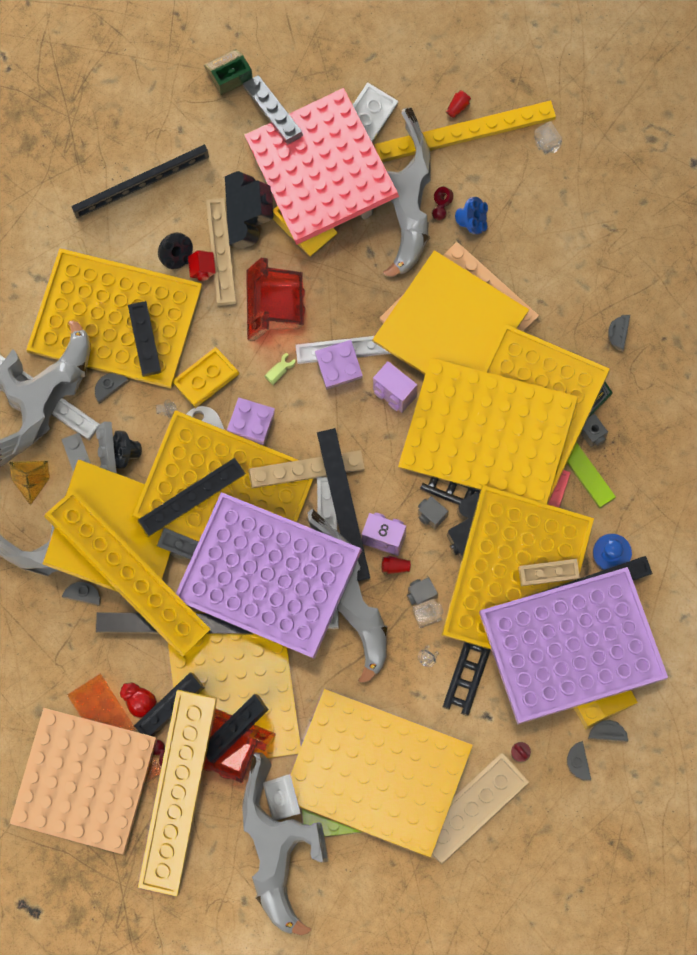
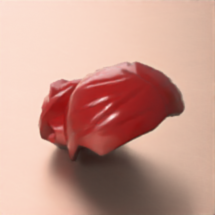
[120,683,157,718]

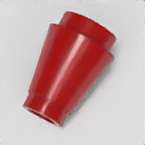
[446,90,471,118]
[382,555,411,575]

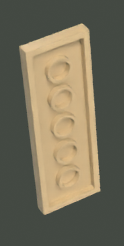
[432,753,529,864]

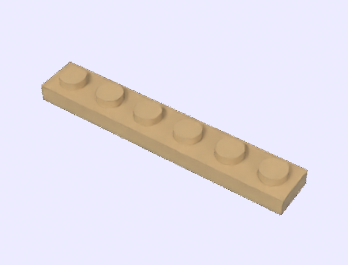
[206,198,236,306]
[248,450,365,489]

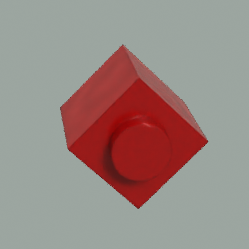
[188,250,216,281]

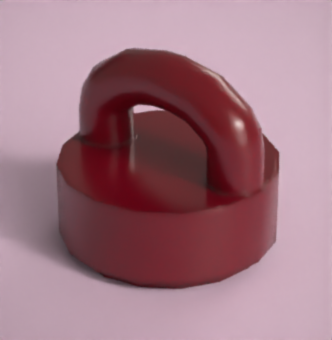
[511,742,531,763]

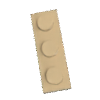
[518,559,580,586]

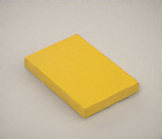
[173,347,239,409]

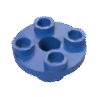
[455,197,488,234]
[593,534,632,570]

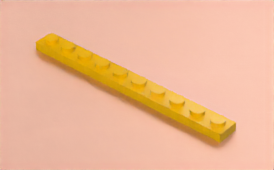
[374,100,556,163]

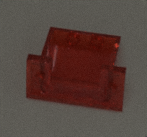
[246,257,305,341]
[203,708,276,783]

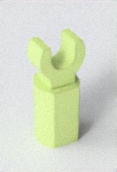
[265,353,296,385]

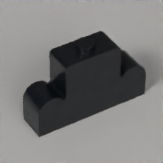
[224,171,274,250]
[447,492,479,561]

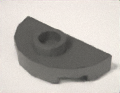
[608,315,630,352]
[95,373,129,404]
[62,582,101,606]
[588,720,628,742]
[567,741,591,781]

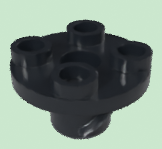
[158,232,193,269]
[113,431,142,469]

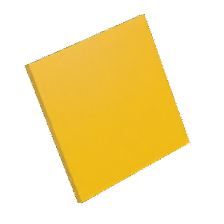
[372,250,529,375]
[42,459,170,592]

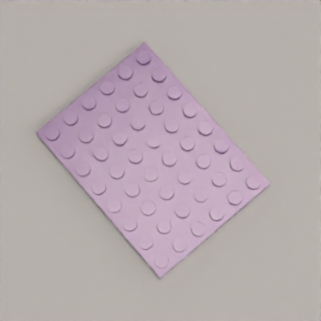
[176,492,362,659]
[479,567,668,725]

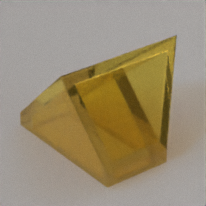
[9,461,50,506]

